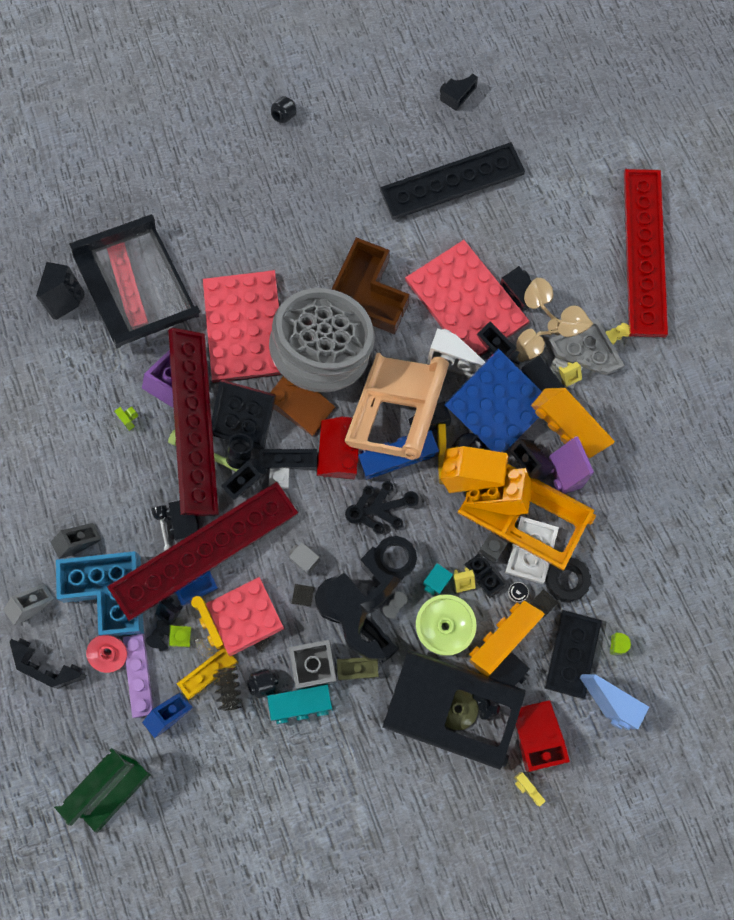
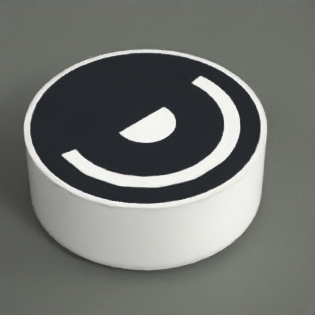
[508,582,529,603]

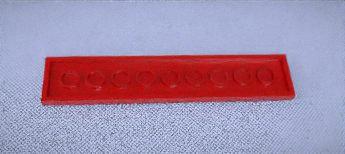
[624,169,668,338]

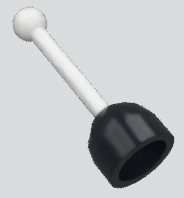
[151,505,171,551]

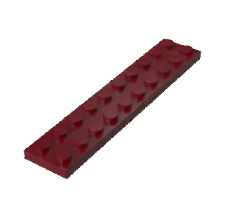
[168,328,219,517]
[107,482,298,622]

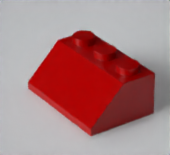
[316,417,359,480]

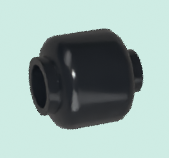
[271,96,297,123]
[247,668,278,698]

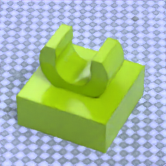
[114,406,139,431]

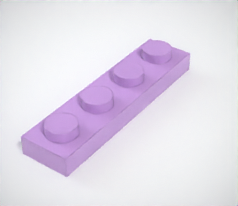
[123,633,154,718]

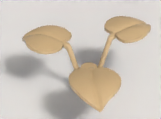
[516,278,593,362]

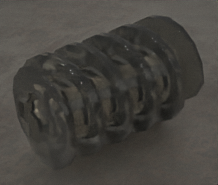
[212,666,243,711]

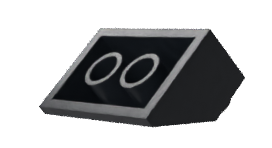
[36,262,84,320]

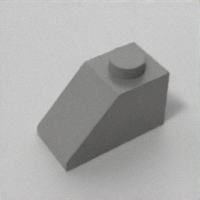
[3,584,54,625]

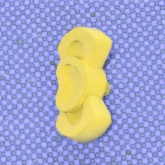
[605,323,630,345]

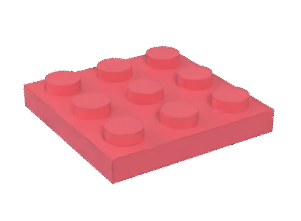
[206,577,284,656]

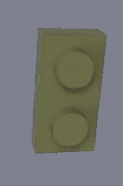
[337,657,379,681]

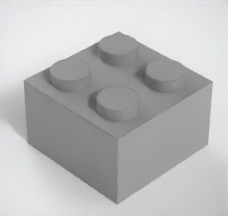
[289,640,337,690]

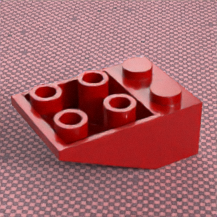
[510,700,570,772]

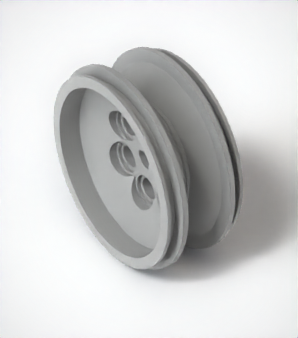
[269,288,375,392]

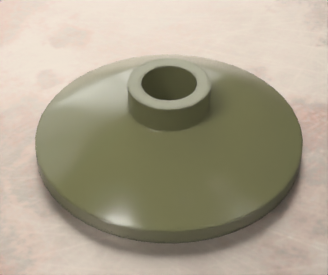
[445,690,478,730]

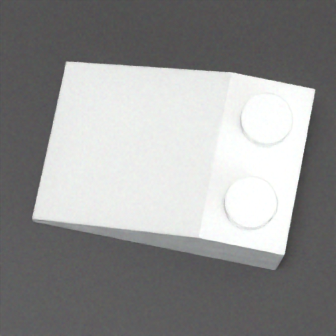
[427,328,485,378]

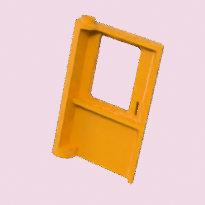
[457,464,596,571]

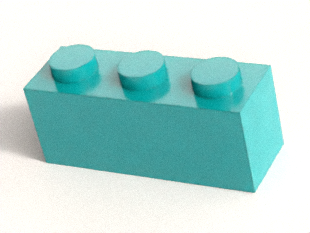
[267,684,333,725]

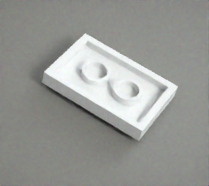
[505,516,559,584]

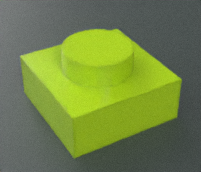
[168,625,191,648]

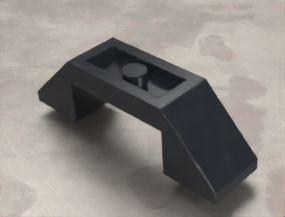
[9,638,87,689]

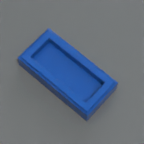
[176,571,218,606]

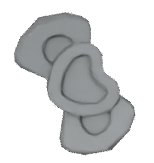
[382,591,408,619]

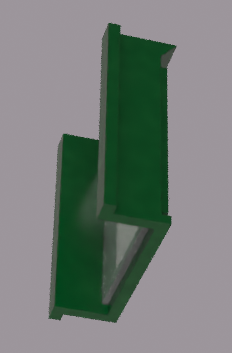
[54,748,151,833]

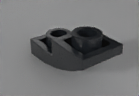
[464,553,505,599]

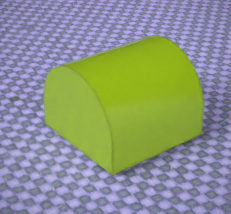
[610,632,631,656]

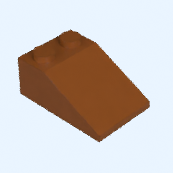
[270,376,335,437]

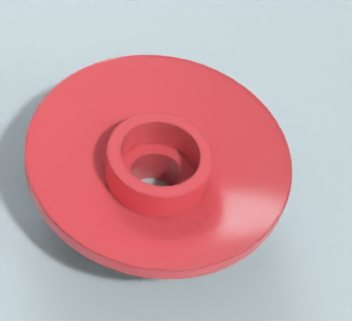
[86,635,127,673]

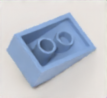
[580,674,649,731]

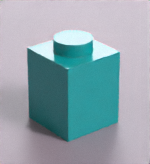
[423,563,453,596]

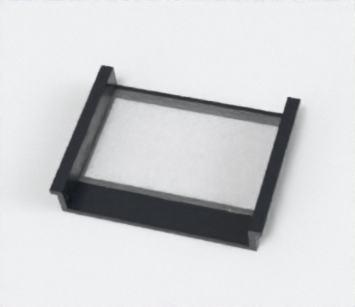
[69,214,200,349]

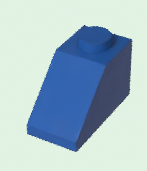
[142,692,193,738]

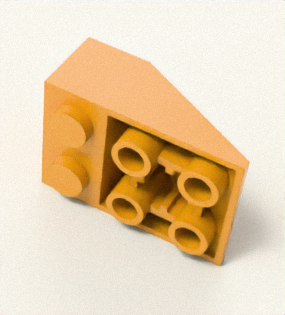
[464,468,532,515]

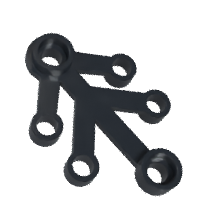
[345,481,419,535]

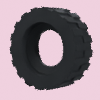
[545,557,591,603]

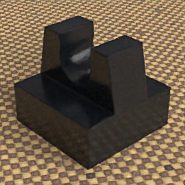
[155,598,183,626]

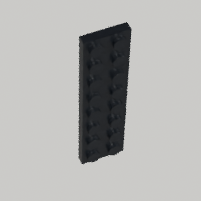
[380,142,525,220]

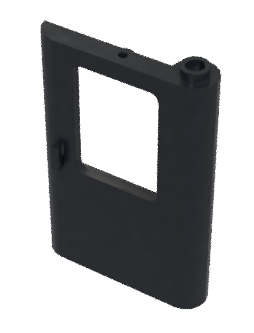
[382,649,526,770]

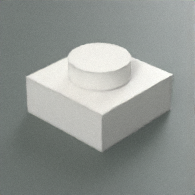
[269,468,290,489]

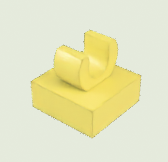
[559,362,582,387]
[453,567,476,593]

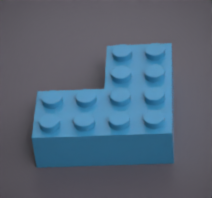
[56,551,144,637]

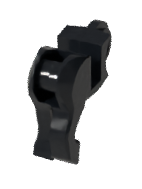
[315,536,417,664]

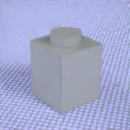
[289,542,321,575]

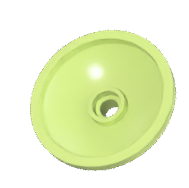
[416,594,476,656]

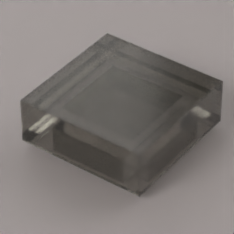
[292,584,315,607]

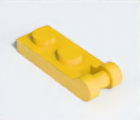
[191,596,224,650]

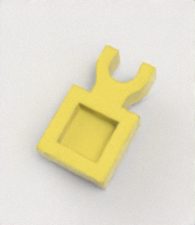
[514,772,546,807]

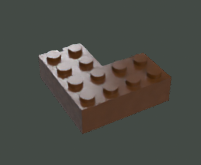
[332,237,410,335]

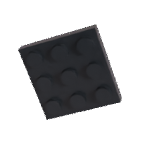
[212,380,276,449]

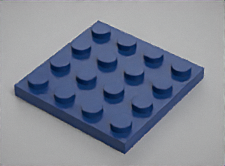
[444,349,542,453]

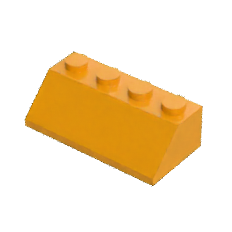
[531,388,615,458]
[469,601,545,677]

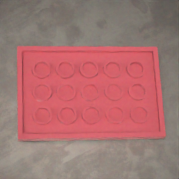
[405,240,529,356]
[203,270,281,383]

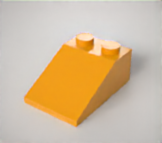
[440,446,509,493]

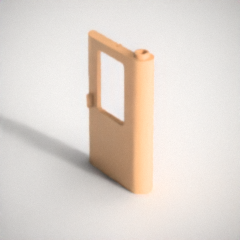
[345,353,449,460]

